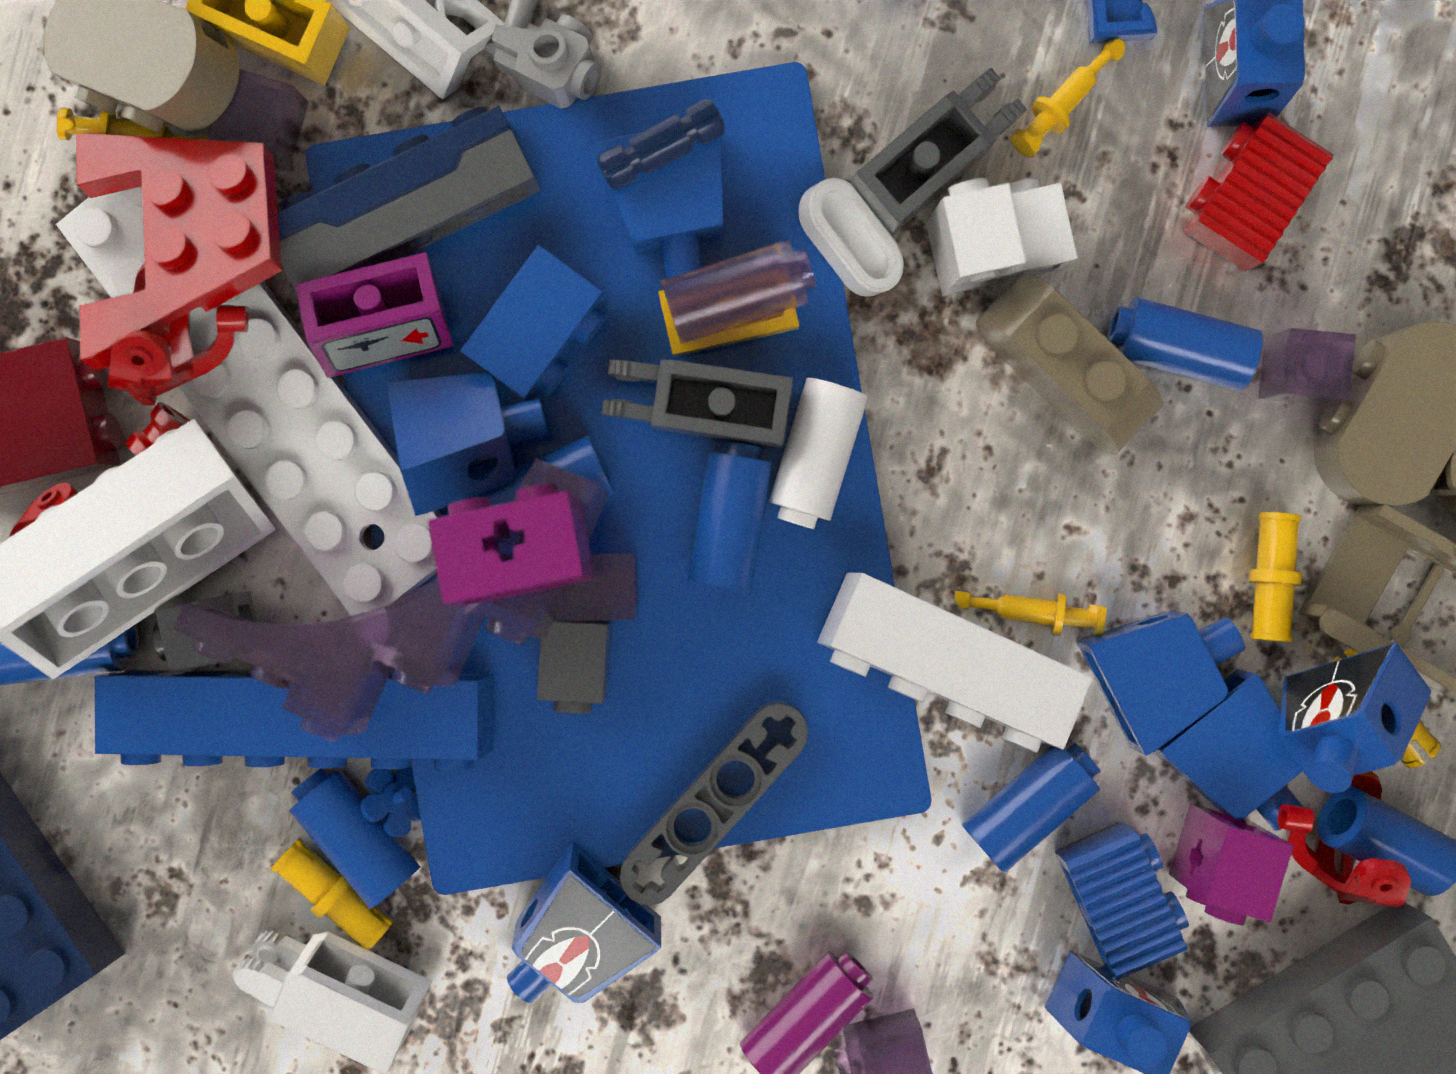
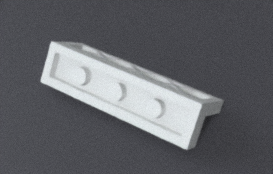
[325,0,504,99]

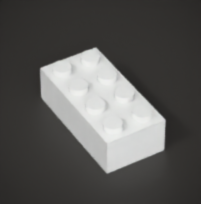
[0,419,276,679]

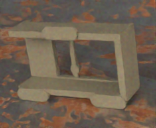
[1298,505,1456,701]

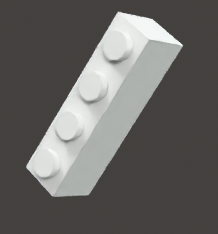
[817,573,1093,753]

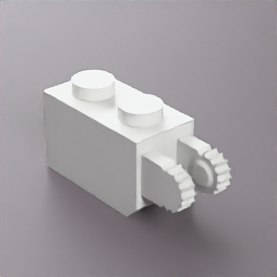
[232,930,432,1074]

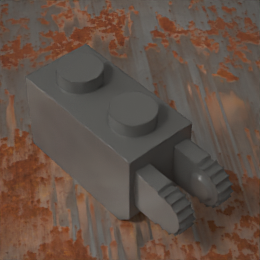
[852,68,1027,236]
[601,359,793,448]

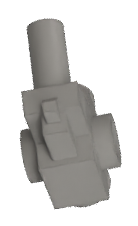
[486,0,601,109]

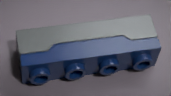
[277,106,541,293]

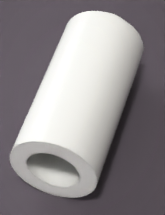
[768,378,868,529]

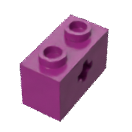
[428,483,595,607]
[1169,803,1294,925]

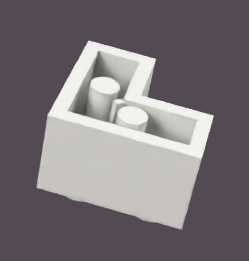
[926,178,1078,296]

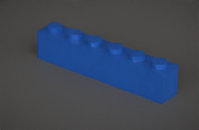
[95,670,493,771]

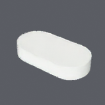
[799,178,904,297]

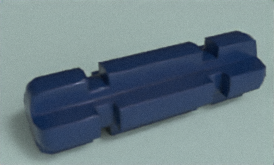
[598,100,725,190]

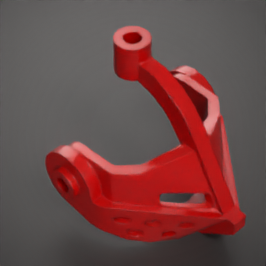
[108,263,249,406]
[1277,771,1411,908]

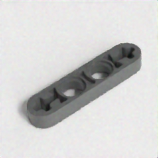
[620,700,808,906]

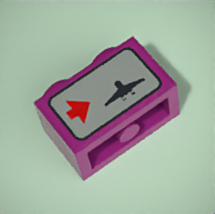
[295,252,454,378]

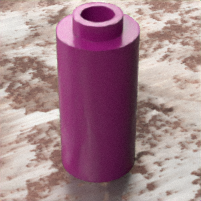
[739,951,874,1074]

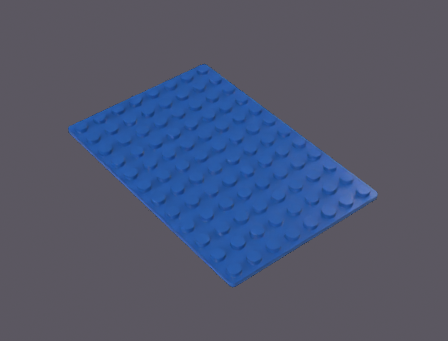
[305,62,932,895]

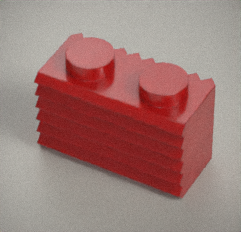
[1183,112,1334,271]

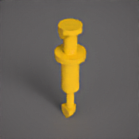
[1010,39,1126,158]
[56,107,213,141]
[954,590,1107,636]

